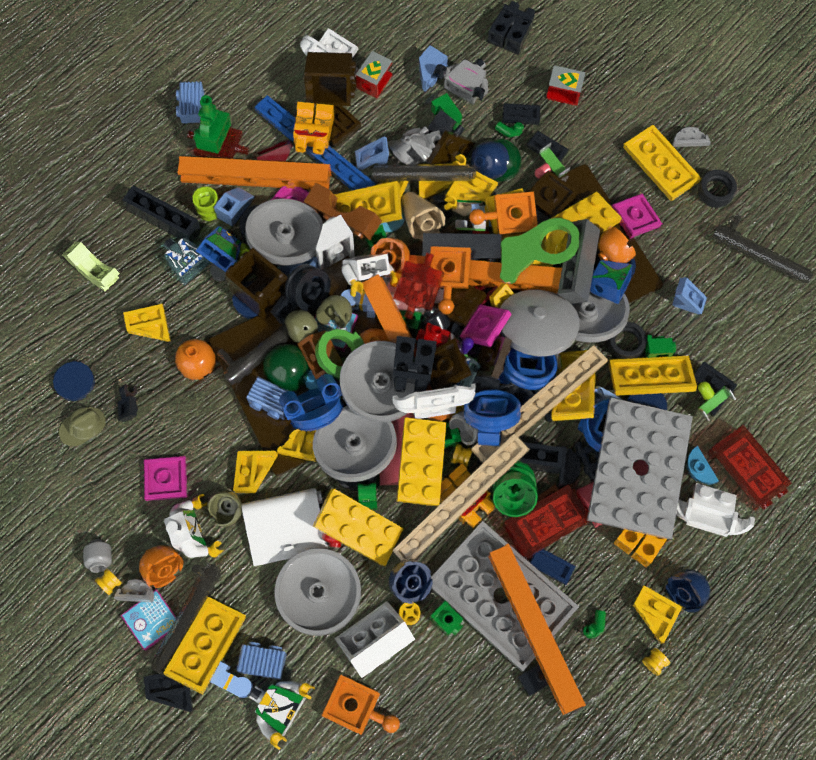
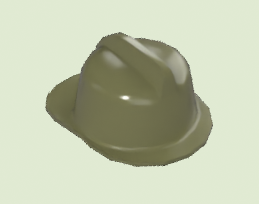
[59,407,106,447]

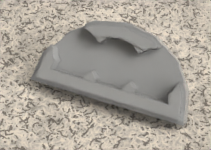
[672,127,711,147]
[114,579,154,602]

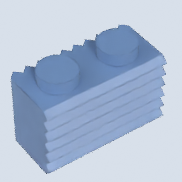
[176,81,204,123]
[247,377,291,420]
[237,642,286,680]

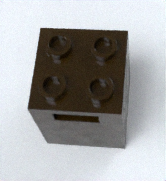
[304,52,356,106]
[224,248,287,320]

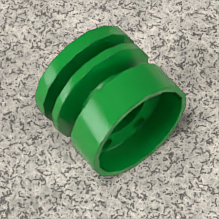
[492,461,538,517]

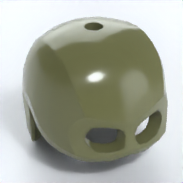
[316,295,352,328]
[285,310,318,343]
[207,490,242,527]

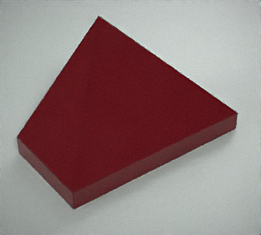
[253,139,292,162]

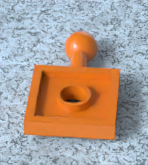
[469,192,538,235]
[428,246,471,315]
[322,675,400,735]

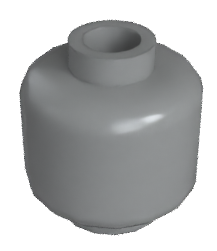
[83,539,112,573]

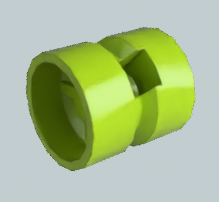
[193,187,219,221]

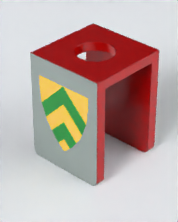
[356,51,392,99]
[546,66,586,106]

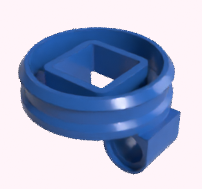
[498,347,557,390]
[279,374,343,431]
[464,390,521,446]
[578,398,610,452]

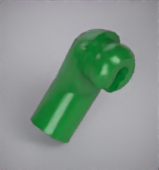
[495,122,524,138]

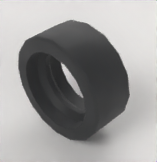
[698,170,737,208]
[607,321,647,359]

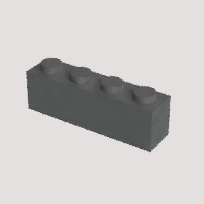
[558,219,600,304]

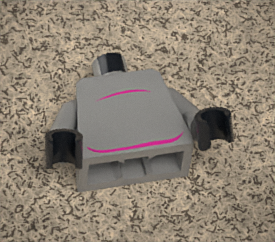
[433,59,488,105]

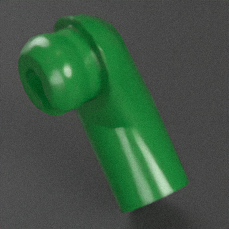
[583,610,606,639]

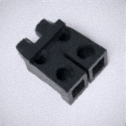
[487,1,535,55]
[392,336,437,393]

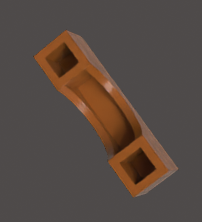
[304,183,382,240]

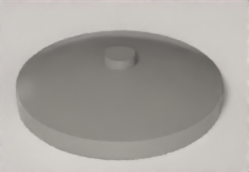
[245,199,323,265]
[500,290,580,356]
[572,291,630,342]
[340,341,415,422]
[313,406,397,482]
[275,548,361,636]

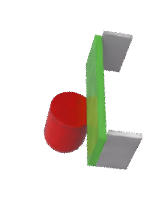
[455,220,490,234]

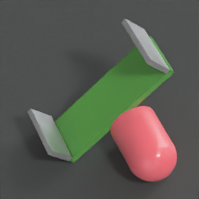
[534,143,570,179]

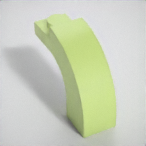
[62,241,120,291]

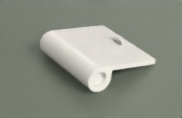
[241,488,328,566]

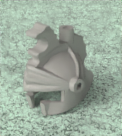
[388,126,442,171]

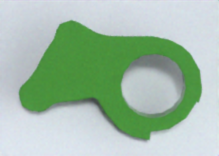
[500,218,579,284]
[315,329,364,381]

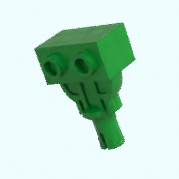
[193,95,231,154]

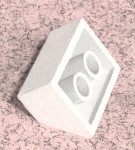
[316,215,355,270]
[334,601,415,678]

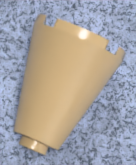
[401,192,445,241]

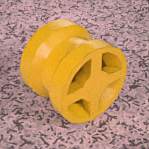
[451,444,472,468]
[95,568,122,595]
[399,602,420,625]
[642,648,670,676]

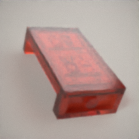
[707,425,792,511]
[503,485,590,560]

